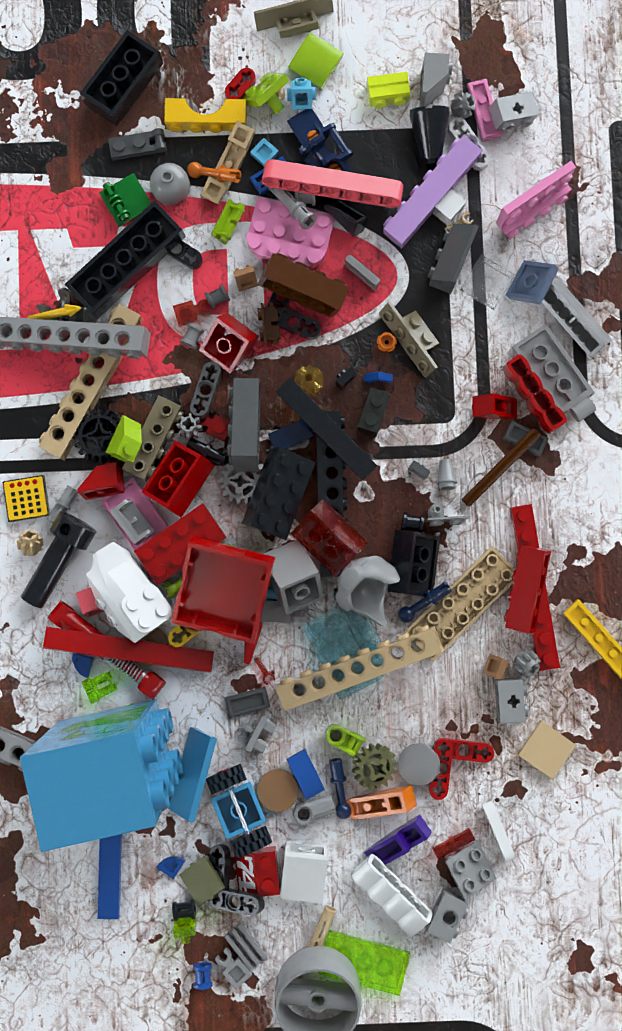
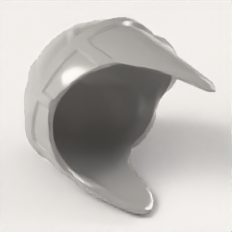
[335,556,400,626]

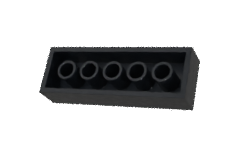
[64,200,186,319]

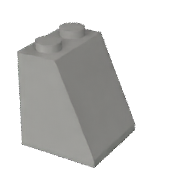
[263,539,324,615]

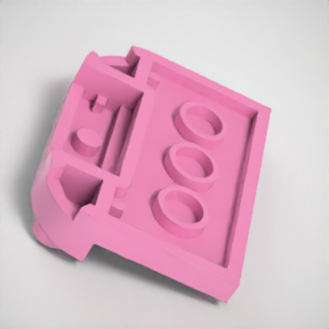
[496,161,576,240]
[247,196,335,269]

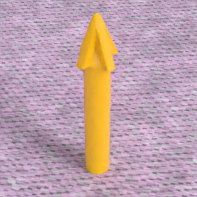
[28,304,81,320]

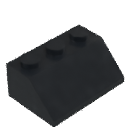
[387,530,440,597]

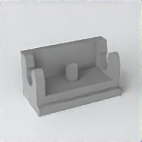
[110,499,155,545]

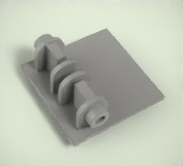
[424,503,470,526]
[445,840,497,900]

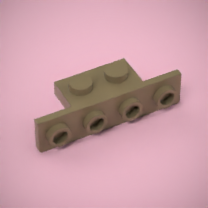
[254,0,334,38]
[379,301,439,378]

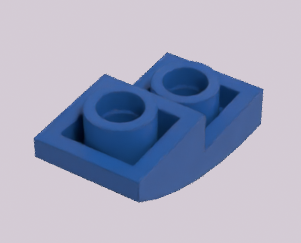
[286,749,325,800]

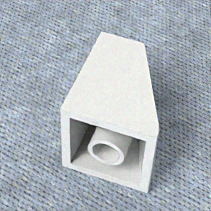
[280,843,328,906]

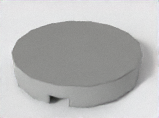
[398,743,440,786]

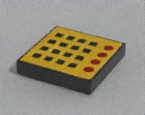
[2,475,50,522]

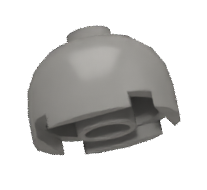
[150,163,190,206]

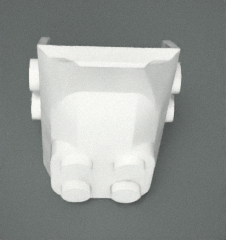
[86,542,173,643]

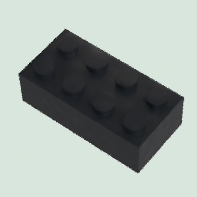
[80,30,163,126]
[241,446,316,540]

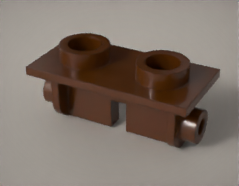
[257,302,281,346]

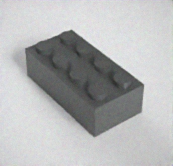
[227,378,261,472]

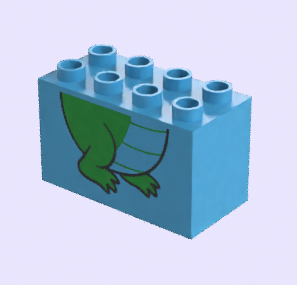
[20,699,183,852]

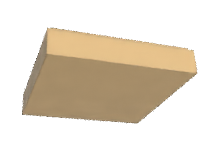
[517,720,576,780]

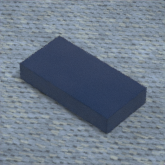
[268,419,314,449]

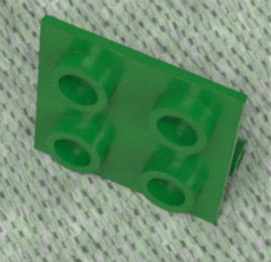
[99,173,151,227]

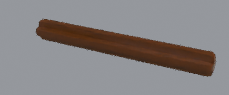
[462,428,541,507]

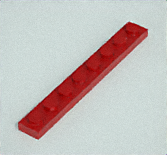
[510,504,560,671]

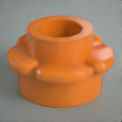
[377,332,397,352]

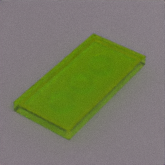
[318,929,410,996]

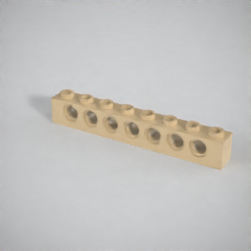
[38,304,143,461]
[276,625,443,711]

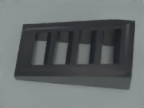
[324,199,368,237]

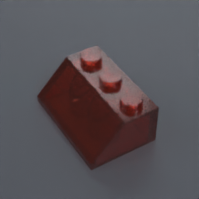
[290,499,368,577]

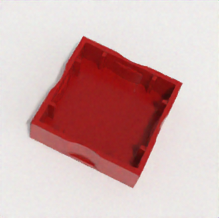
[171,536,276,644]

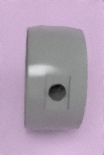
[274,946,362,1031]

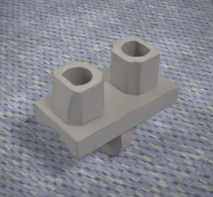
[240,713,277,753]

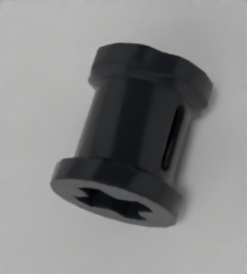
[401,512,425,533]
[172,899,196,922]

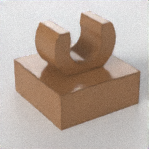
[233,265,258,292]
[482,654,510,680]

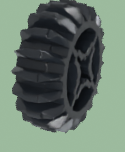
[73,409,121,465]

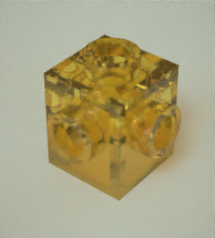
[294,364,324,396]

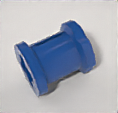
[193,962,213,990]

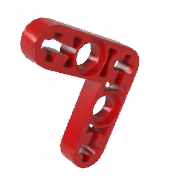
[428,737,494,800]

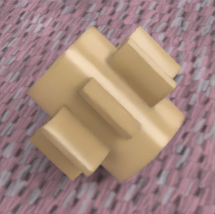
[17,530,44,556]

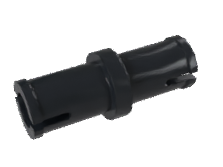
[186,437,228,467]

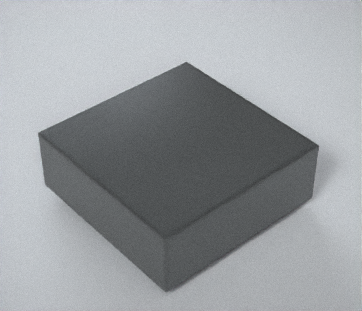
[408,461,430,480]

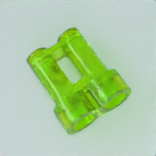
[82,671,118,704]

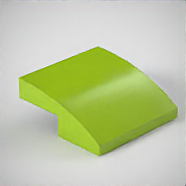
[288,32,344,89]

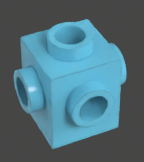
[287,78,316,110]

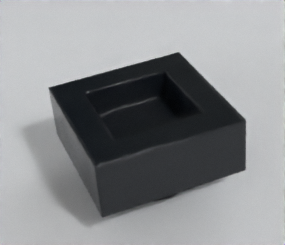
[336,367,357,390]

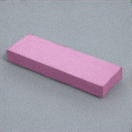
[466,79,502,142]

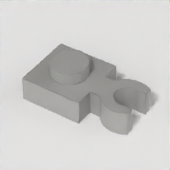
[215,947,252,989]

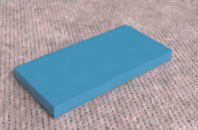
[168,727,217,822]

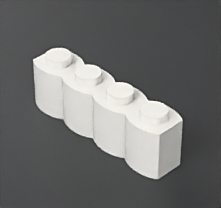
[351,854,433,936]

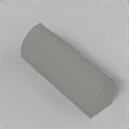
[542,279,612,358]

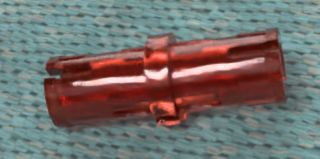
[432,828,475,860]

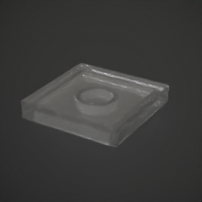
[460,254,516,310]

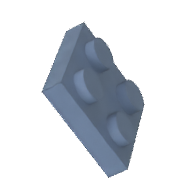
[506,260,559,305]

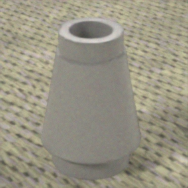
[437,459,457,491]

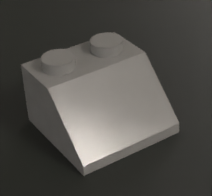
[419,52,453,108]

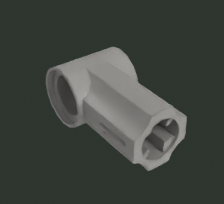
[293,794,336,825]

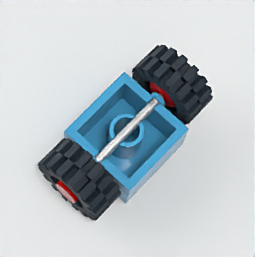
[206,763,272,858]

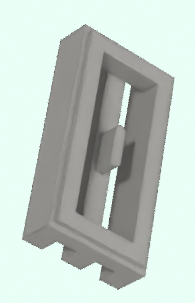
[344,254,380,291]
[225,922,267,971]

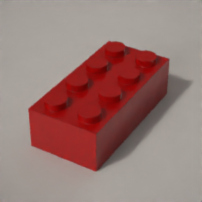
[134,503,227,585]

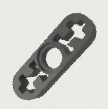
[190,362,222,420]

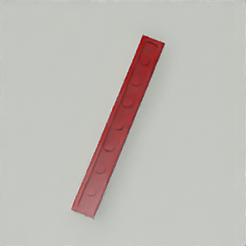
[43,627,214,673]

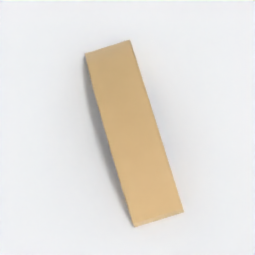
[200,121,255,204]

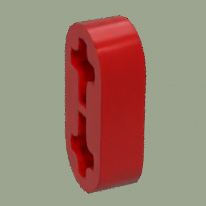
[225,68,256,99]

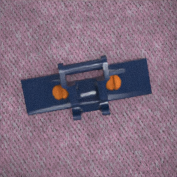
[287,109,354,201]

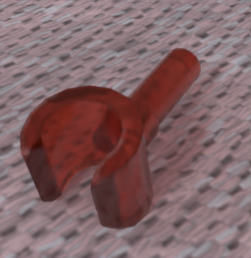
[254,657,275,685]

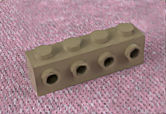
[122,395,184,482]

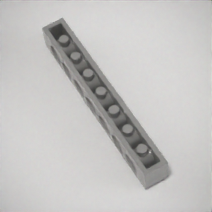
[0,317,151,359]

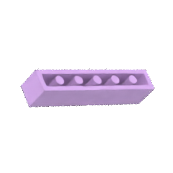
[383,135,483,249]

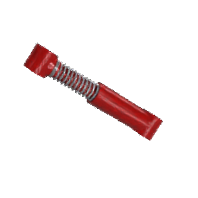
[47,600,166,700]

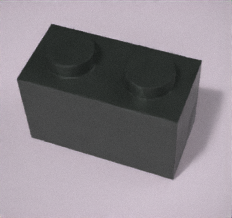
[357,388,390,437]

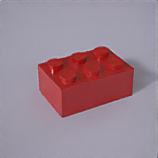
[141,441,215,518]

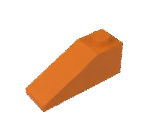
[346,785,417,820]

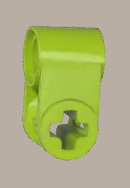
[325,724,367,758]

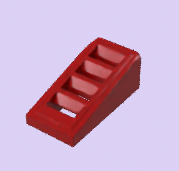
[244,622,263,664]

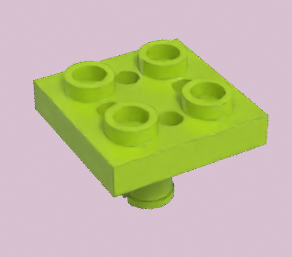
[242,73,290,114]

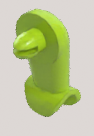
[162,576,183,598]

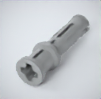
[269,187,316,230]

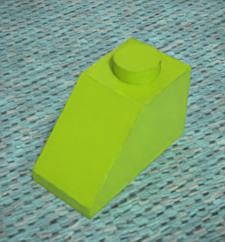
[106,415,142,463]

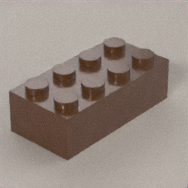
[258,253,349,318]

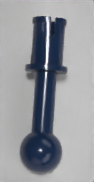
[398,581,452,623]
[329,758,351,819]

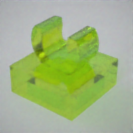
[173,917,197,944]

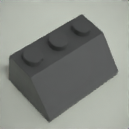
[427,224,479,294]

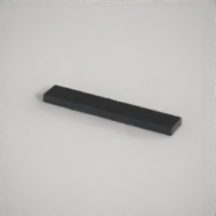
[275,377,377,481]

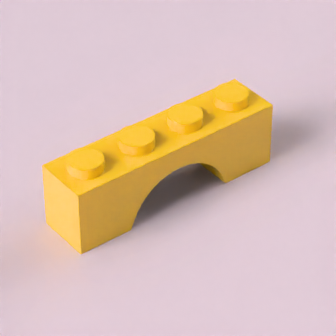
[165,98,247,133]

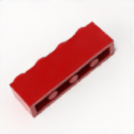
[504,545,551,634]

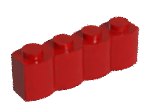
[503,354,567,434]

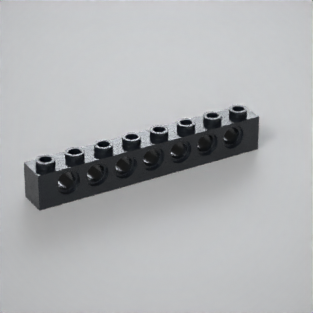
[316,411,349,577]

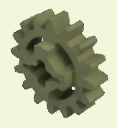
[352,743,398,790]

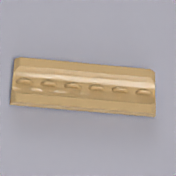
[404,546,515,662]

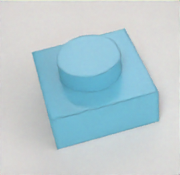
[250,138,279,167]

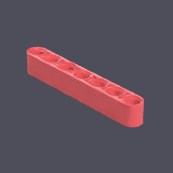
[262,159,403,208]

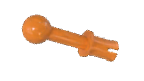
[187,162,241,183]

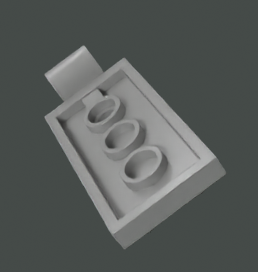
[512,324,596,422]

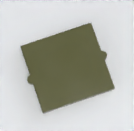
[179,855,225,907]

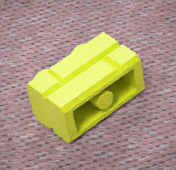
[366,71,410,109]

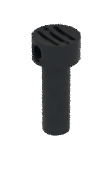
[21,511,97,609]

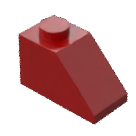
[472,393,517,419]
[77,462,124,500]

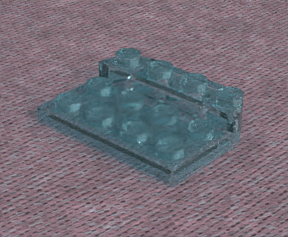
[302,606,385,700]

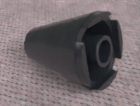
[409,105,450,165]

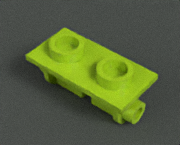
[211,199,245,245]

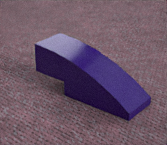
[364,815,432,865]

